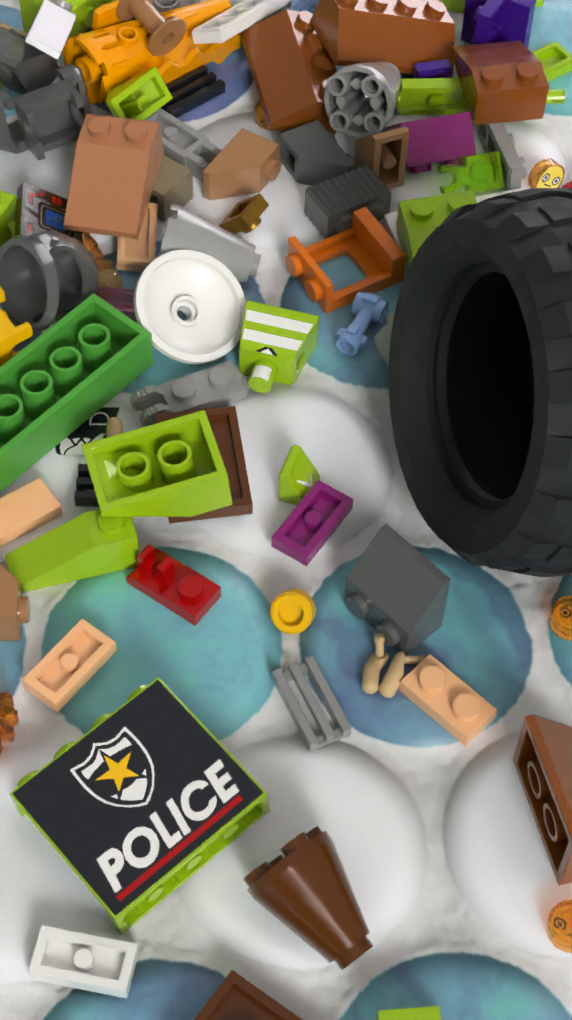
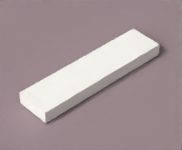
[191,0,293,44]

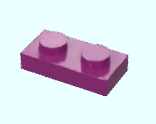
[271,480,354,566]

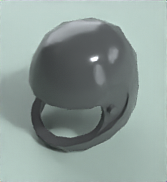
[0,231,99,330]

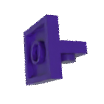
[461,0,536,48]

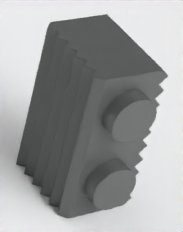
[304,164,391,239]

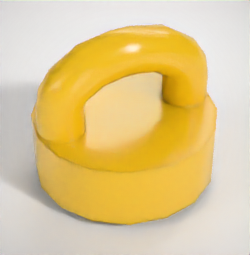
[270,588,317,634]

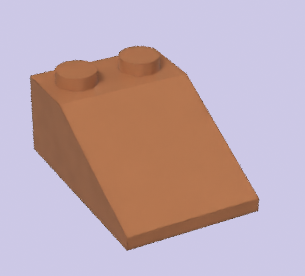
[63,114,164,239]

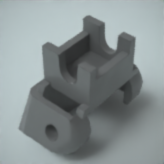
[0,64,92,161]

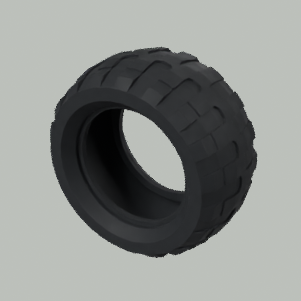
[389,188,572,577]

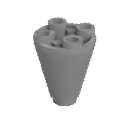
[324,61,401,138]

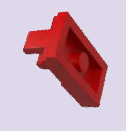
[126,544,221,626]

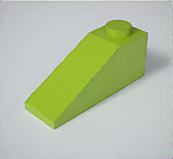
[5,509,139,593]

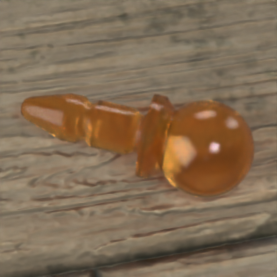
[82,232,123,298]

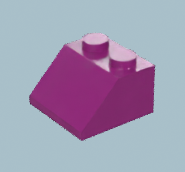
[382,111,476,174]

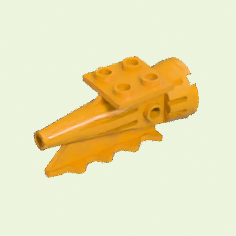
[62,0,243,104]

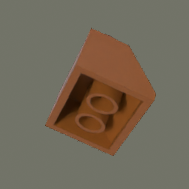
[513,714,572,885]

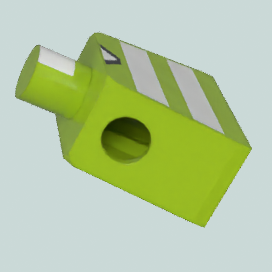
[239,300,319,393]

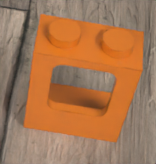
[285,207,406,314]

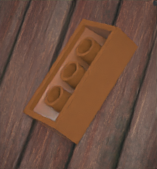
[310,0,455,78]
[240,9,337,136]

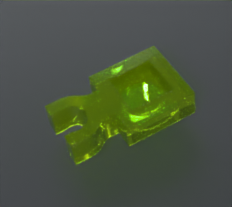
[437,151,504,194]

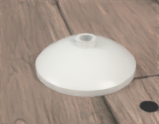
[134,250,246,364]

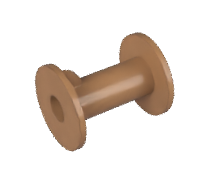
[116,0,186,56]

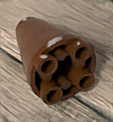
[243,826,373,970]

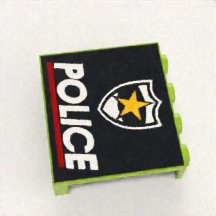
[10,677,270,935]

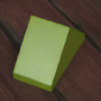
[106,66,173,120]

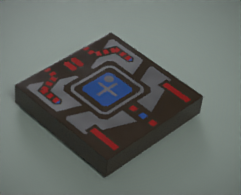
[15,182,90,250]

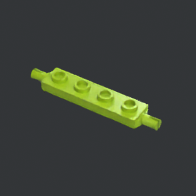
[396,78,565,115]

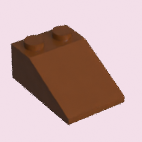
[451,40,549,125]

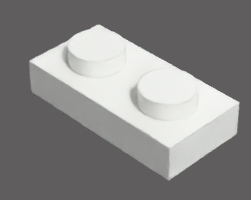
[28,925,139,998]

